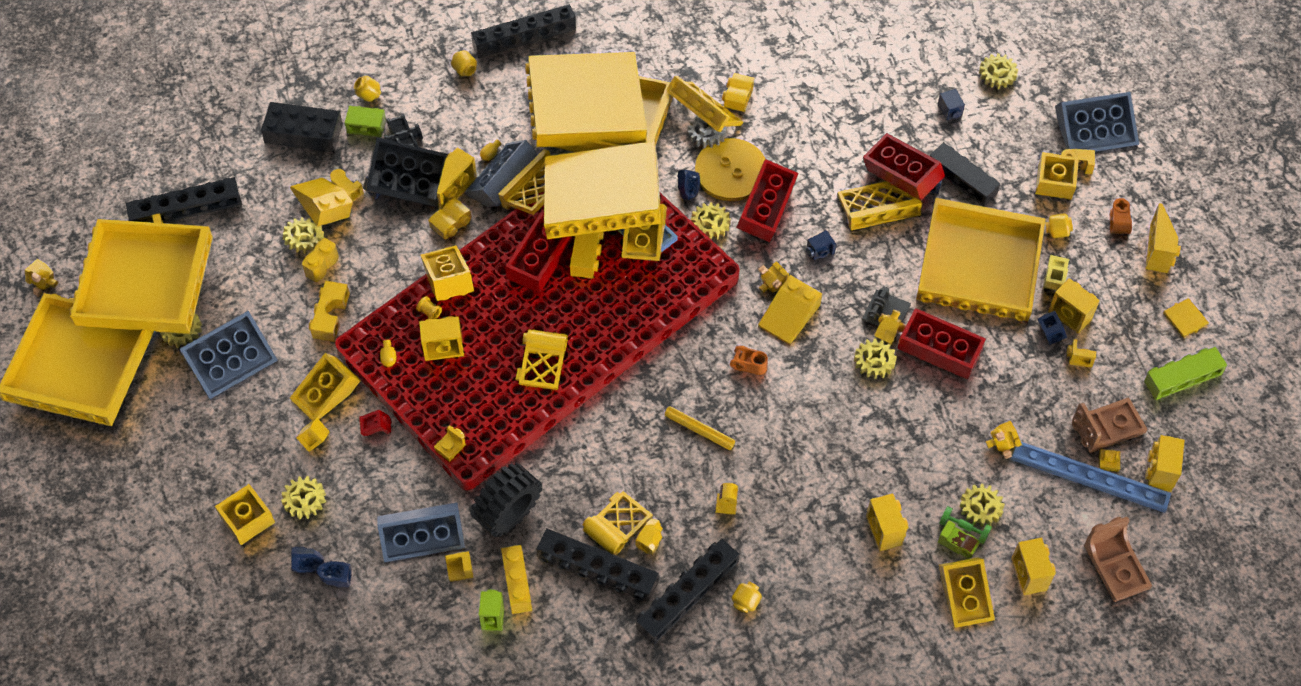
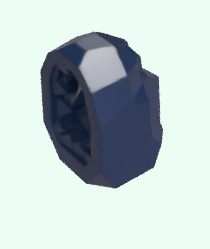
[677,170,700,200]
[291,547,324,573]
[316,561,352,587]

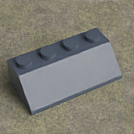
[464,140,538,207]
[377,502,465,562]

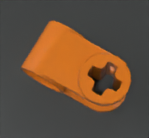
[1109,198,1132,234]
[730,346,768,375]

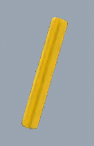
[665,406,735,450]

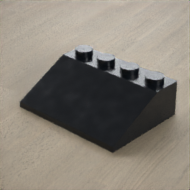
[365,137,448,207]

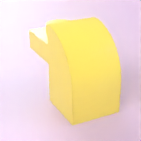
[1043,255,1069,291]

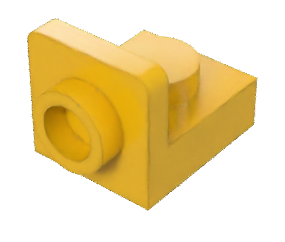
[1066,339,1096,368]
[434,425,466,462]

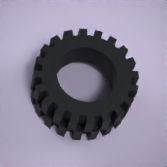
[470,462,543,537]

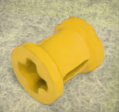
[416,296,442,320]

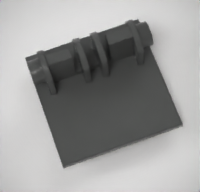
[862,286,911,326]

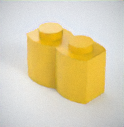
[722,73,755,112]
[428,198,472,240]
[302,238,339,282]

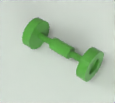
[939,506,992,545]

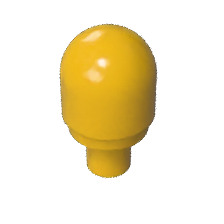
[480,139,502,161]
[380,340,396,367]

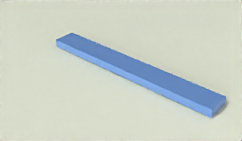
[1010,442,1171,513]

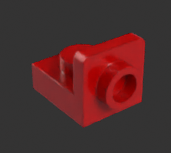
[359,409,392,437]

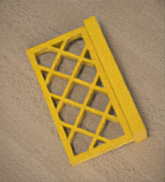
[666,76,743,132]
[498,149,551,215]
[837,181,922,231]

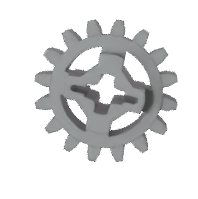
[688,116,727,148]

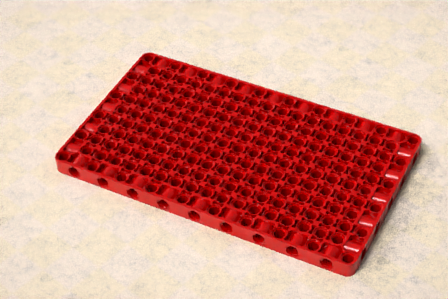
[335,191,740,491]

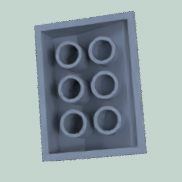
[1055,92,1139,152]
[179,311,278,399]

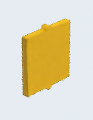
[1163,298,1209,338]

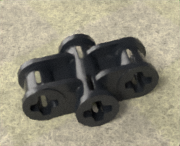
[383,113,423,147]

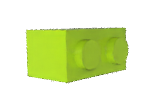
[344,106,386,138]
[479,589,504,631]

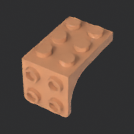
[1072,397,1148,453]
[1084,517,1152,602]

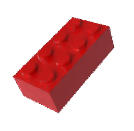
[863,133,945,201]
[736,159,799,242]
[505,210,576,293]
[897,308,986,380]

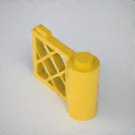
[516,329,568,390]
[582,491,653,556]

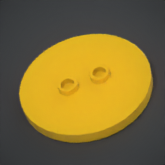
[695,138,765,201]

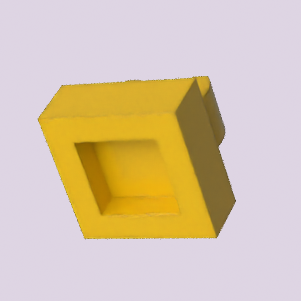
[1098,449,1120,472]

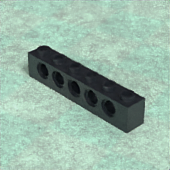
[471,4,576,58]
[125,177,242,223]
[536,528,659,602]
[636,538,740,645]

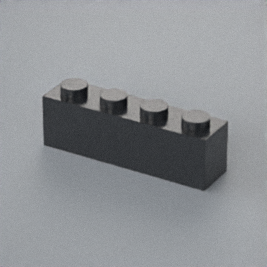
[930,142,1000,207]

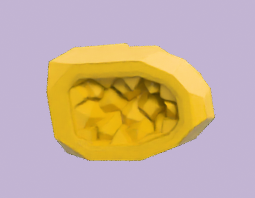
[635,519,663,555]

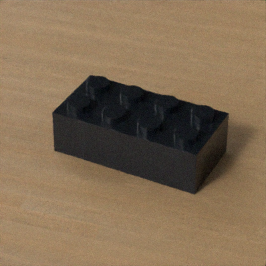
[261,102,343,152]

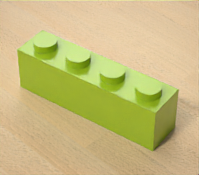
[1144,346,1227,400]

